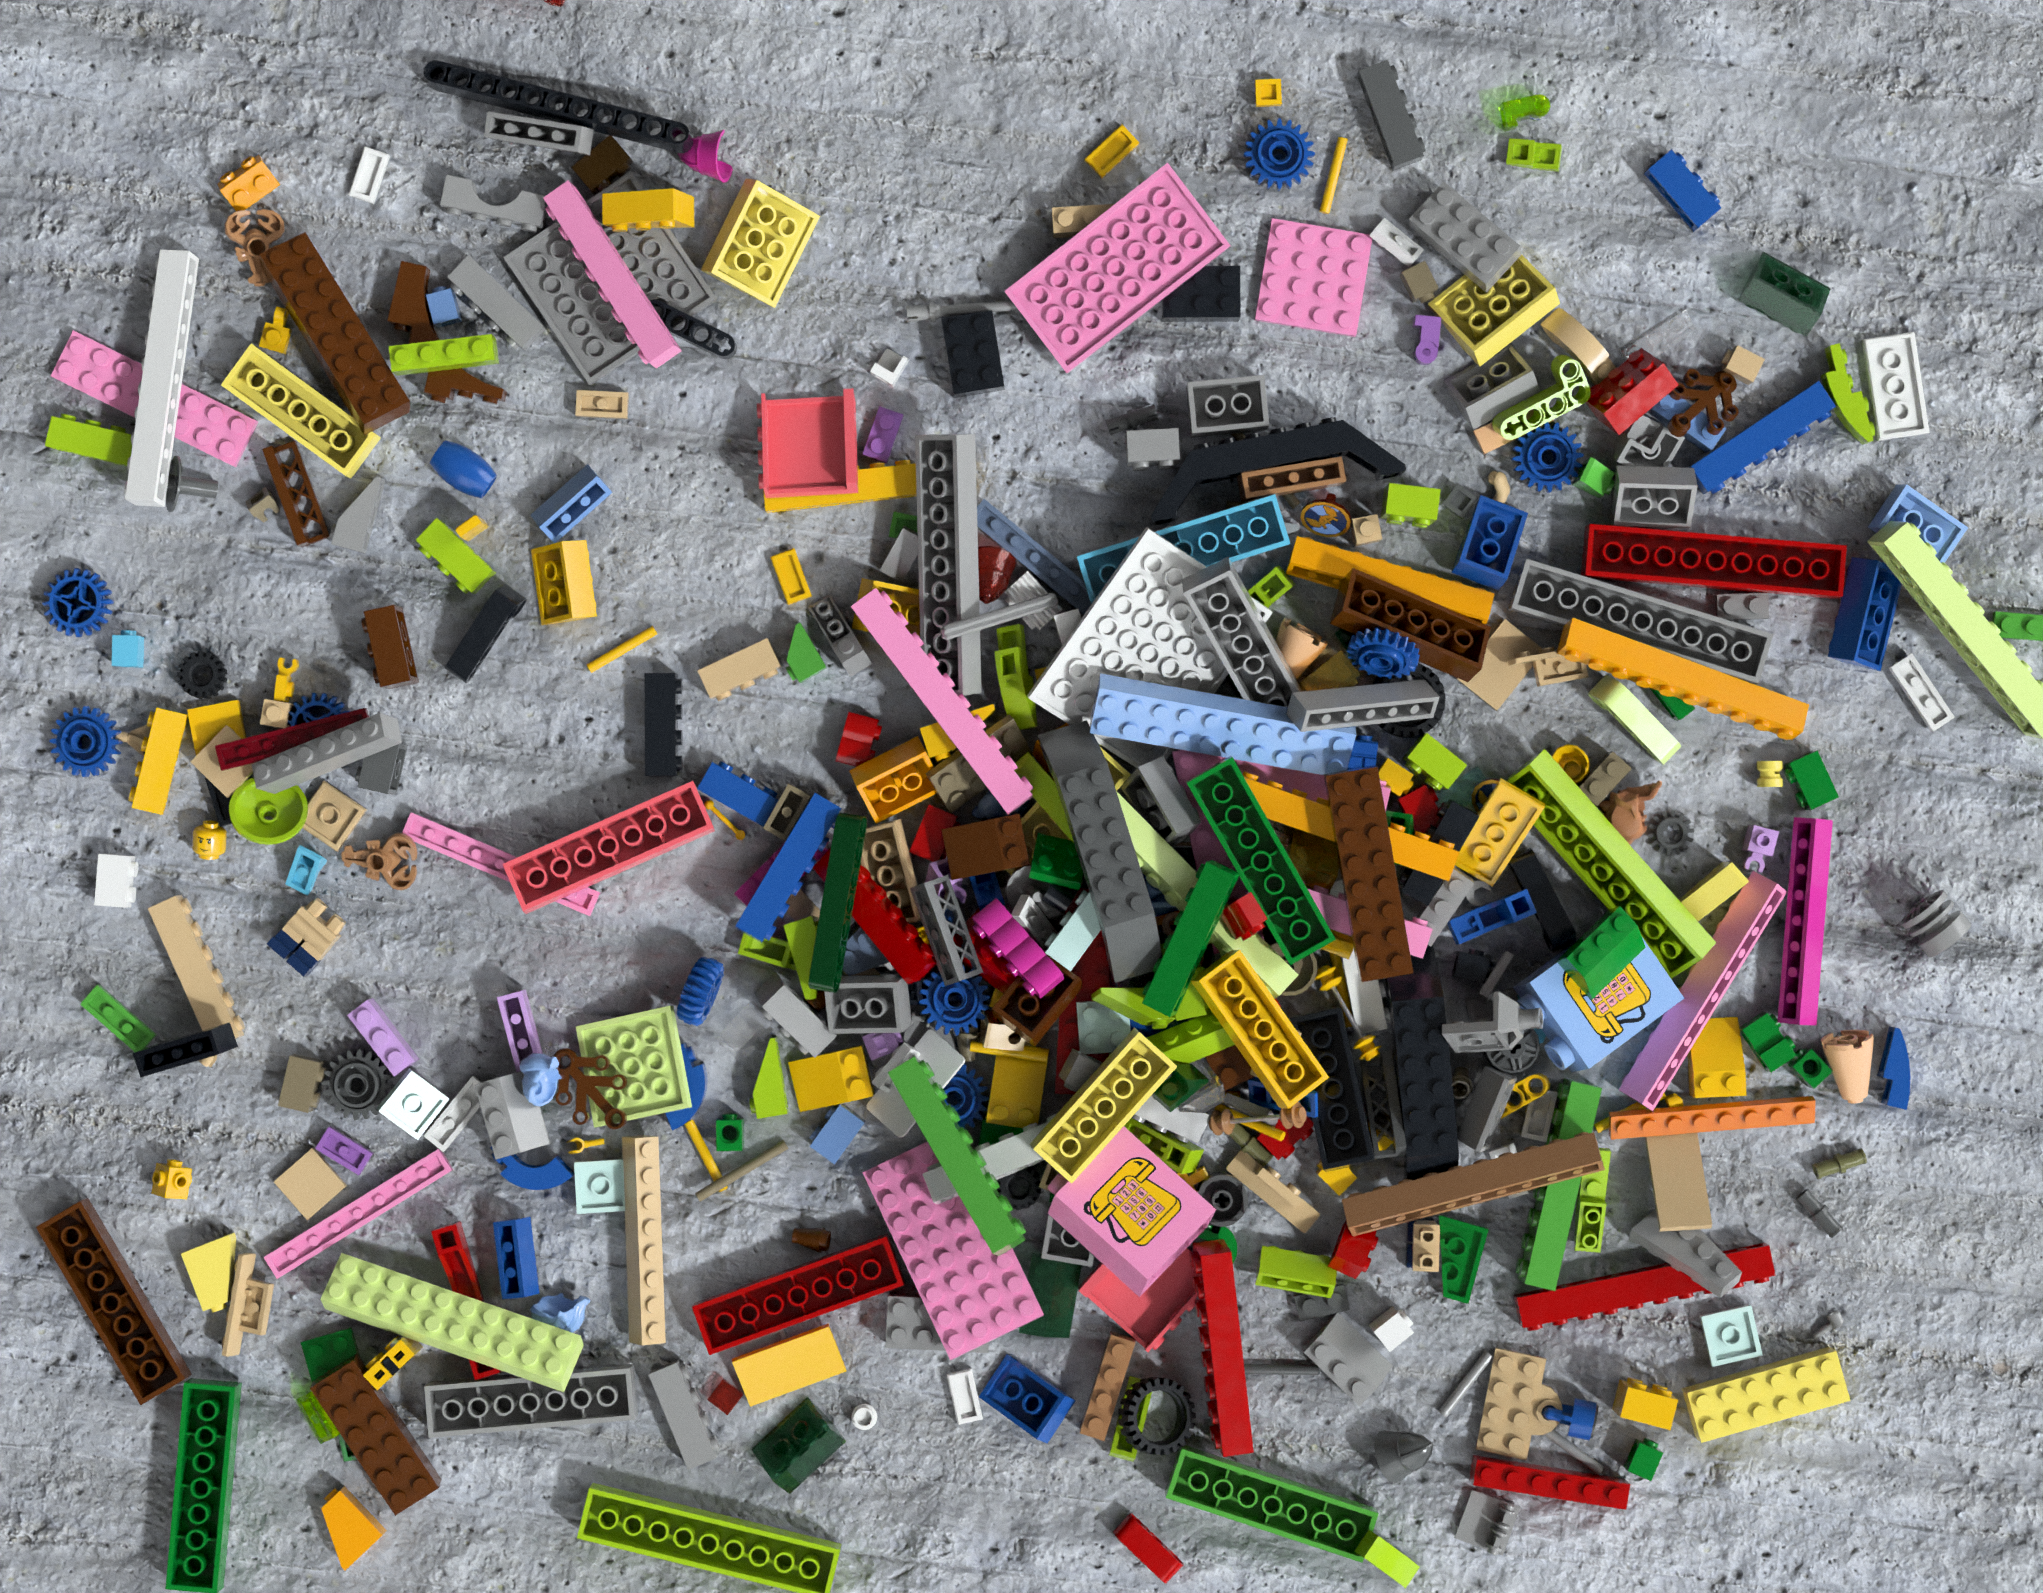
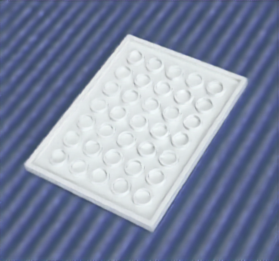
[1027,527,1273,768]

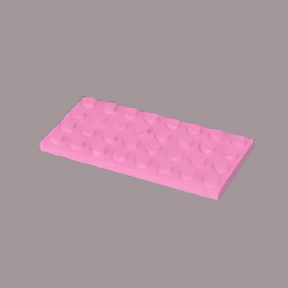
[1005,163,1231,373]
[863,1141,1044,1361]

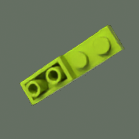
[1820,343,1875,445]
[994,624,1038,730]
[1574,1147,1611,1253]

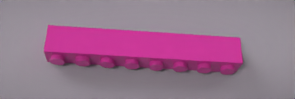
[1777,817,1833,1025]

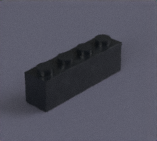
[644,673,683,776]
[1398,799,1479,906]
[132,1022,238,1078]

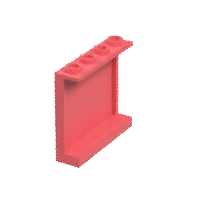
[757,388,858,498]
[1078,1248,1199,1352]

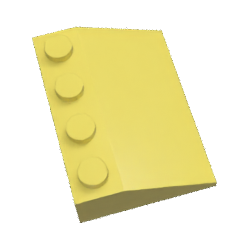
[701,178,820,308]
[1428,254,1560,367]

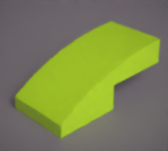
[1506,138,1562,172]

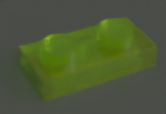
[296,1391,340,1444]

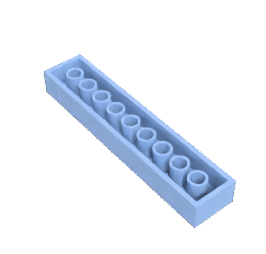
[1090,673,1356,775]

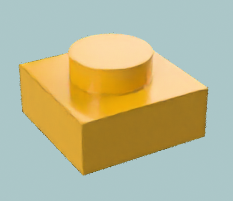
[1255,79,1282,107]

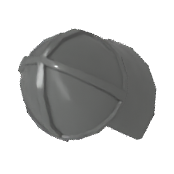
[1374,1430,1433,1483]

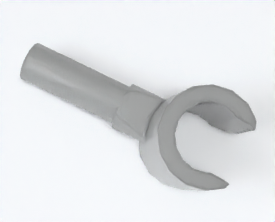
[1811,1310,1843,1340]

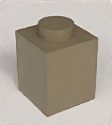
[1400,261,1439,304]

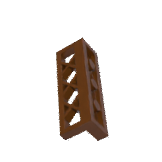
[262,441,330,548]

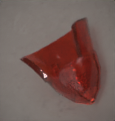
[978,546,1017,604]

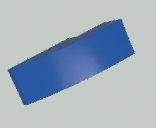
[1877,1026,1911,1110]

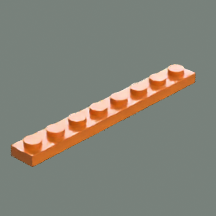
[1609,1096,1815,1140]

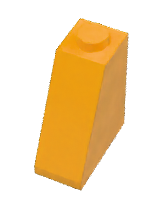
[321,1486,387,1571]

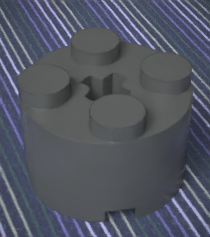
[1196,1172,1248,1227]

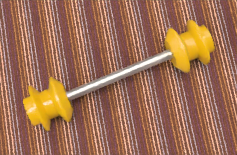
[1314,965,1382,1061]

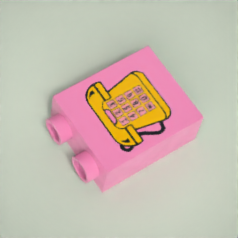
[1047,1126,1216,1297]

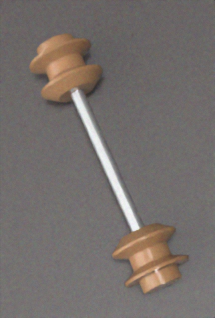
[1208,1102,1307,1136]

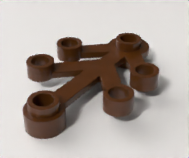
[1667,369,1739,437]
[554,1048,627,1129]

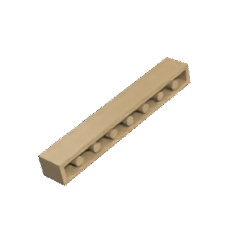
[622,1135,666,1346]

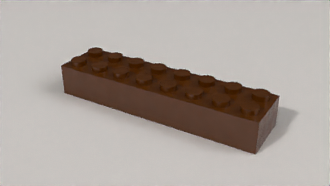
[260,232,410,435]
[1323,765,1413,982]
[36,1198,192,1405]

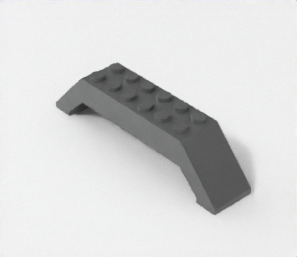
[1037,720,1163,983]

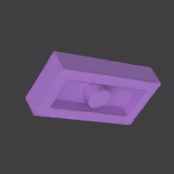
[862,406,904,464]
[315,1126,374,1175]

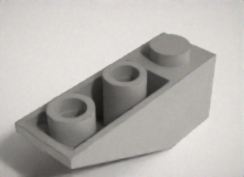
[808,594,872,677]

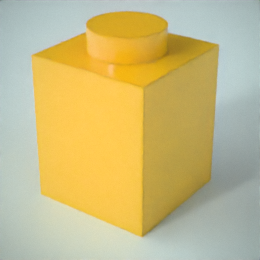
[1378,758,1414,797]

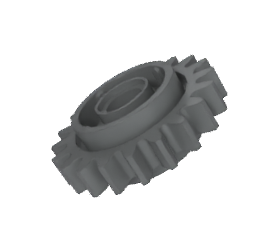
[322,1049,395,1120]

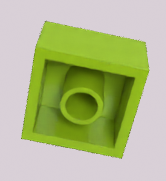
[1381,483,1441,528]
[1403,733,1467,791]

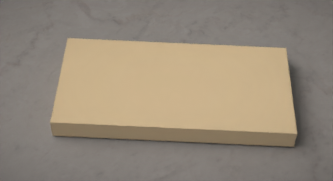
[1645,1133,1712,1232]

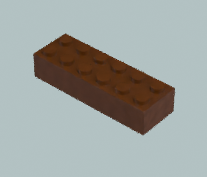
[1330,568,1491,682]
[310,1353,442,1516]

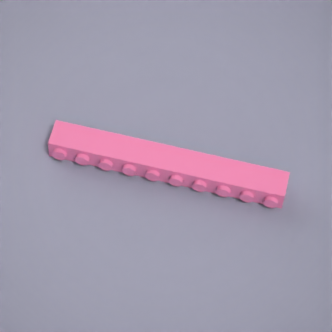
[851,588,1033,815]
[1619,871,1787,1111]

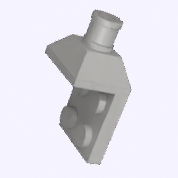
[1442,991,1544,1053]

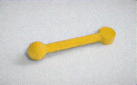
[704,800,745,840]

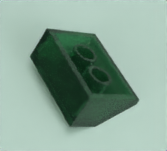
[1739,252,1831,337]
[1019,1253,1082,1338]
[751,1397,846,1494]

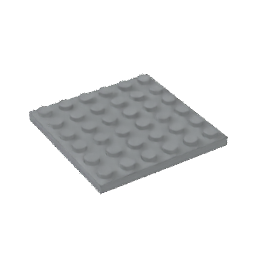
[503,172,717,386]

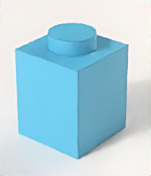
[111,630,144,668]

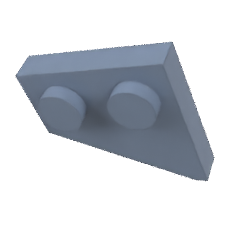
[843,927,889,976]

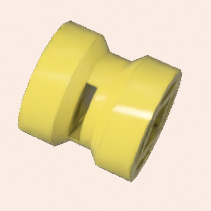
[1757,761,1783,787]

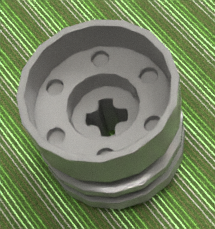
[1900,890,1971,958]

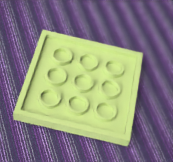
[576,1006,692,1128]

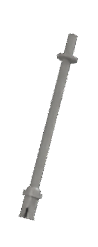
[906,300,1018,322]

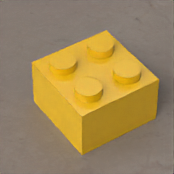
[1612,1377,1678,1430]

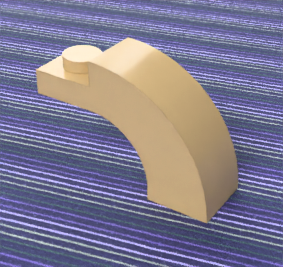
[1540,307,1616,385]

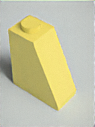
[1679,862,1749,921]
[181,1232,236,1313]

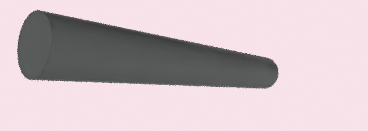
[1244,1364,1319,1375]

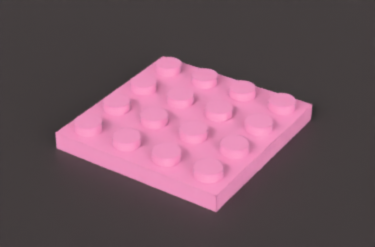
[1255,218,1372,337]

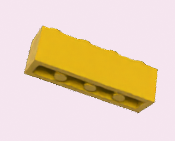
[128,707,188,815]

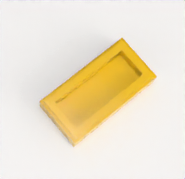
[1085,124,1139,179]
[455,515,489,542]
[770,548,812,605]

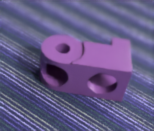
[1413,315,1441,365]

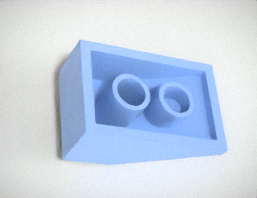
[1868,484,1968,563]

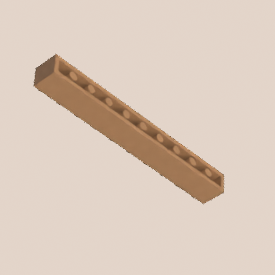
[1342,1132,1605,1236]

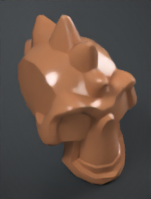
[1598,780,1662,845]

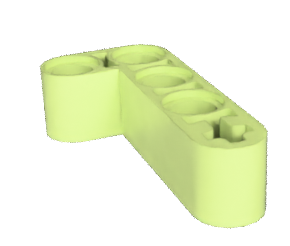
[1588,675,1681,765]

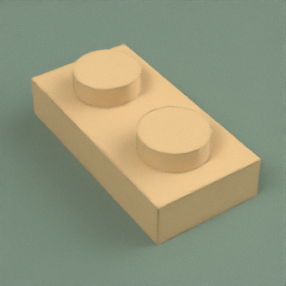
[575,390,629,419]

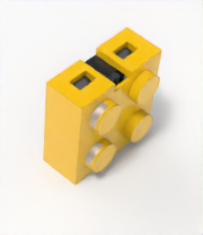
[363,1335,423,1390]

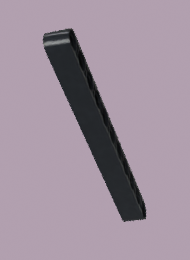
[423,60,693,153]

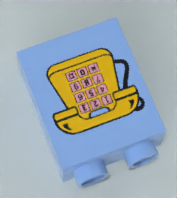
[1513,937,1684,1072]

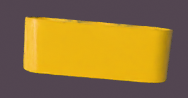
[1501,1073,1550,1119]

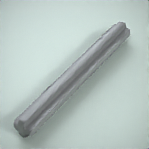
[940,593,1058,640]

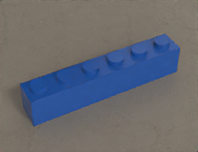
[1688,381,1836,495]
[735,793,842,943]

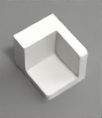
[870,349,909,387]

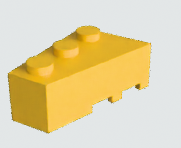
[602,188,695,232]

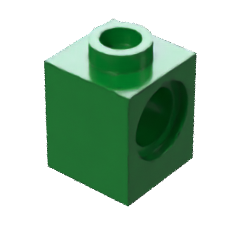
[1788,1048,1833,1089]
[716,1113,744,1151]
[1623,1438,1663,1481]

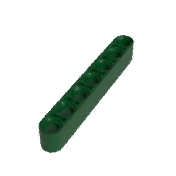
[809,812,867,993]

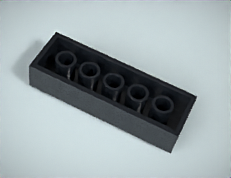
[1290,1007,1376,1172]

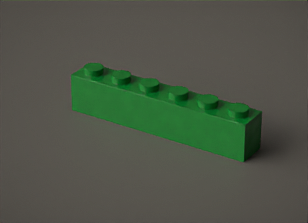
[1142,860,1240,1017]

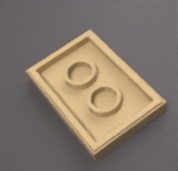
[1456,619,1542,711]

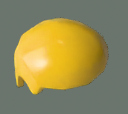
[1551,744,1590,784]

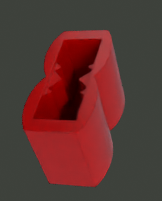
[835,712,882,767]
[1221,892,1267,941]

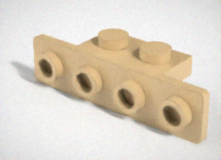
[1508,647,1589,687]
[1226,1150,1320,1233]
[222,1253,274,1357]

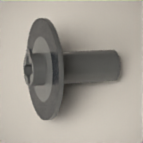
[166,456,218,512]

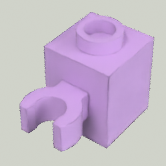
[1742,825,1779,873]
[925,858,967,903]
[862,1033,903,1061]

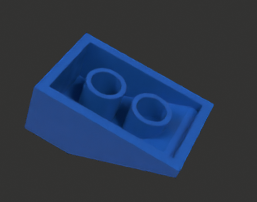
[1451,495,1528,591]
[979,1354,1076,1444]

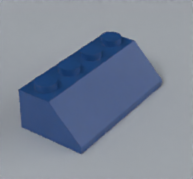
[1828,557,1902,671]

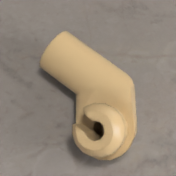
[1488,471,1510,504]

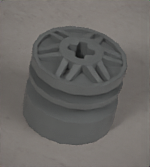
[1482,1028,1540,1073]

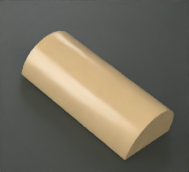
[861,819,921,923]

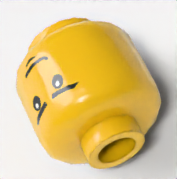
[192,820,227,860]

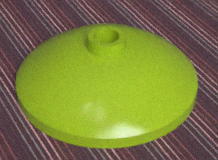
[229,777,308,845]

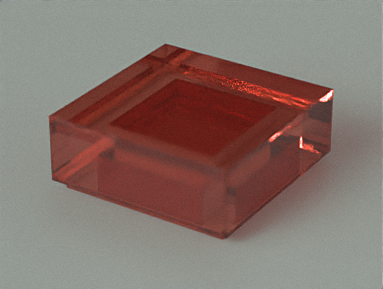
[707,1378,744,1415]

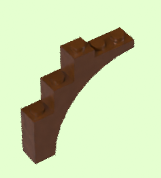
[387,261,507,405]

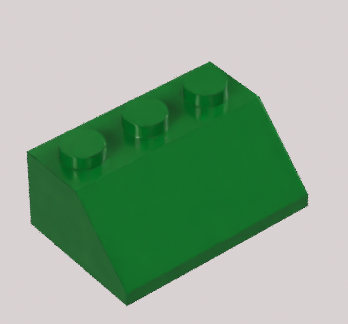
[1556,906,1646,1000]

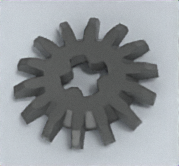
[1648,810,1694,856]

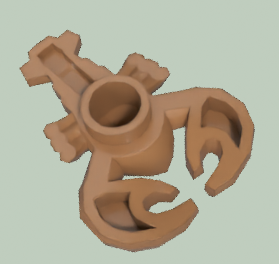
[225,209,285,286]
[341,832,418,891]

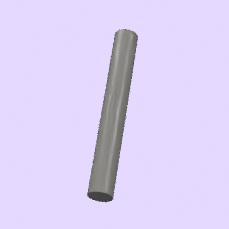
[1439,1350,1493,1418]
[1544,1429,1604,1475]

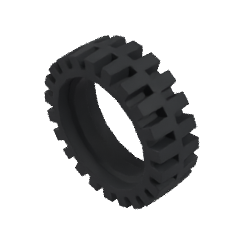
[1372,663,1446,738]
[1118,1377,1196,1455]

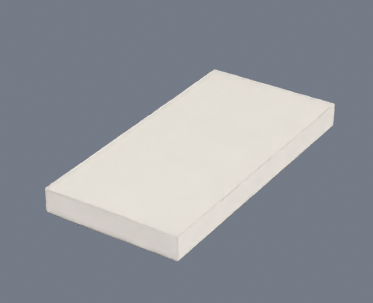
[1862,332,1930,441]

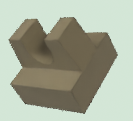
[245,487,280,523]

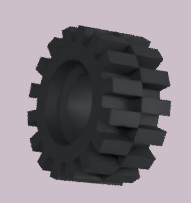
[177,651,227,699]
[997,1166,1041,1210]

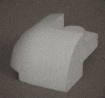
[1613,415,1685,467]

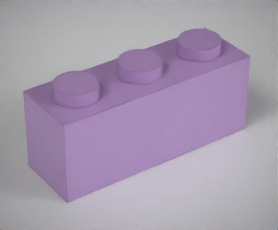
[497,990,543,1072]
[347,998,419,1077]

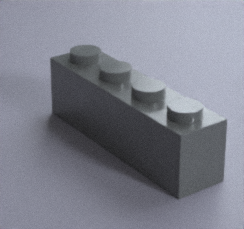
[1357,60,1426,171]

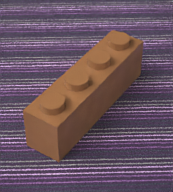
[1237,456,1346,502]
[1079,1330,1136,1441]

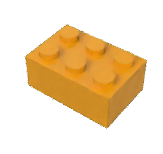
[849,736,937,824]

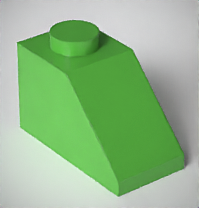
[1572,457,1614,498]
[786,623,827,683]

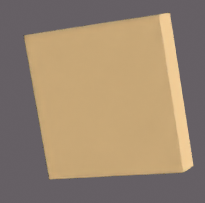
[191,725,254,798]
[303,780,367,852]
[274,1147,347,1220]

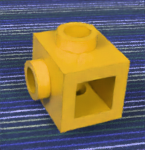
[151,1159,192,1199]

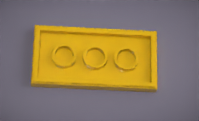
[1455,778,1546,887]
[732,1323,846,1407]

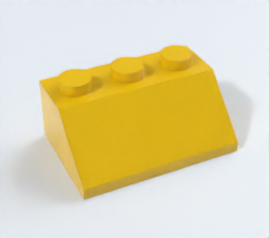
[531,540,597,625]

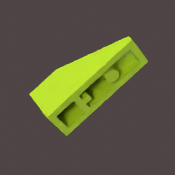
[783,916,819,1000]
[1091,988,1176,1029]
[749,1036,789,1119]
[1124,1117,1204,1174]

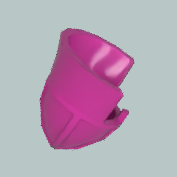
[677,129,733,183]

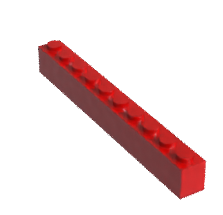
[1514,1242,1776,1331]

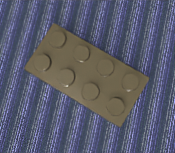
[925,714,1033,813]

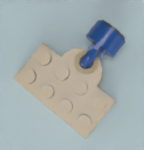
[1476,1347,1599,1460]

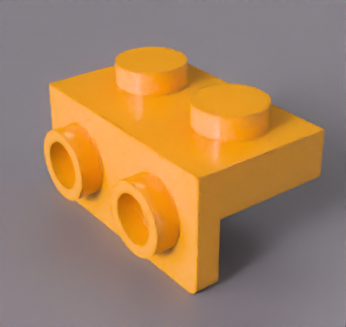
[217,155,280,211]

